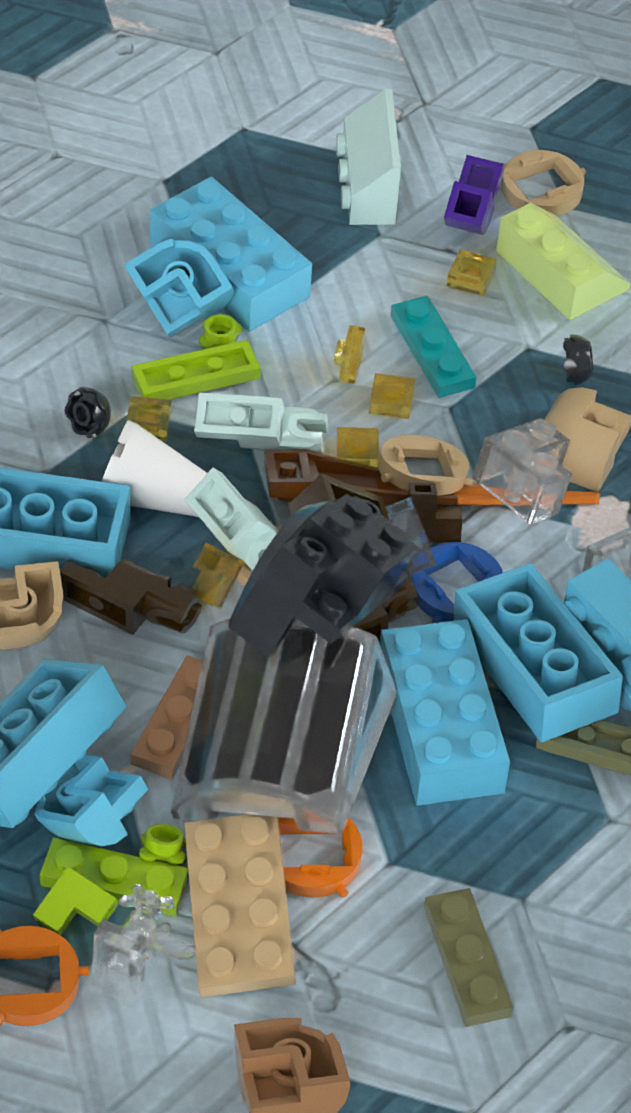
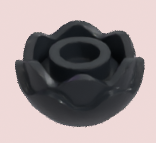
[563,334,593,385]
[64,387,111,438]

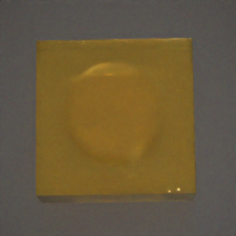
[446,249,497,296]
[334,325,365,384]
[369,373,415,419]
[126,396,172,442]
[336,427,379,468]

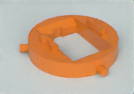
[278,804,363,898]
[0,926,89,1026]

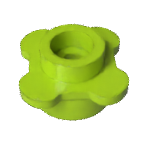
[199,314,242,349]
[139,824,186,864]

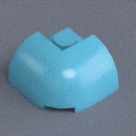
[124,238,234,338]
[34,755,149,846]

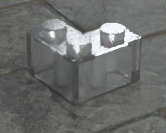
[472,418,573,525]

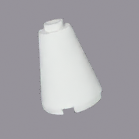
[102,420,207,517]

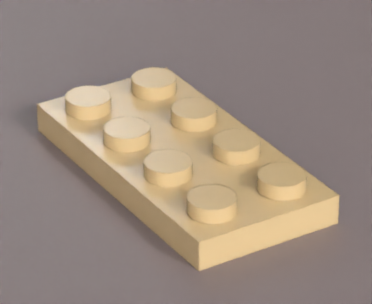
[184,810,296,998]

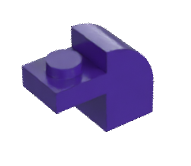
[444,155,504,235]

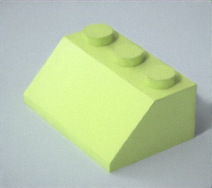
[496,203,631,320]

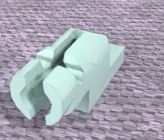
[194,392,328,454]
[185,468,279,571]

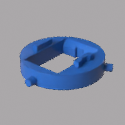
[411,542,503,624]

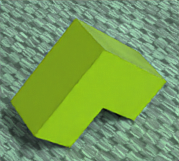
[33,866,118,935]

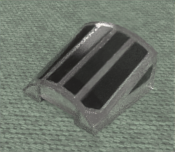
[171,618,397,834]

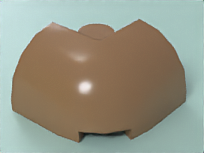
[234,1018,350,1113]

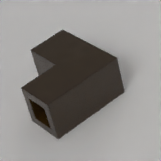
[406,483,462,543]

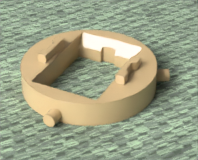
[502,150,586,216]
[378,435,474,496]

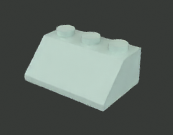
[336,89,401,225]

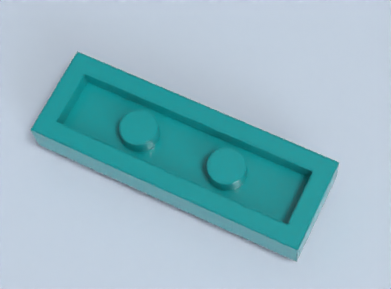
[390,295,477,398]

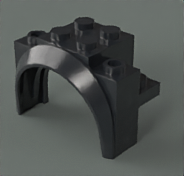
[228,494,419,658]

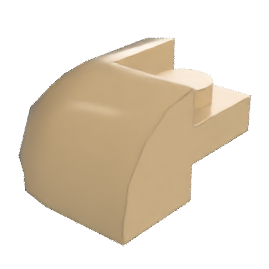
[535,387,631,492]
[0,561,63,651]

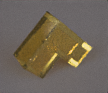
[193,542,245,609]

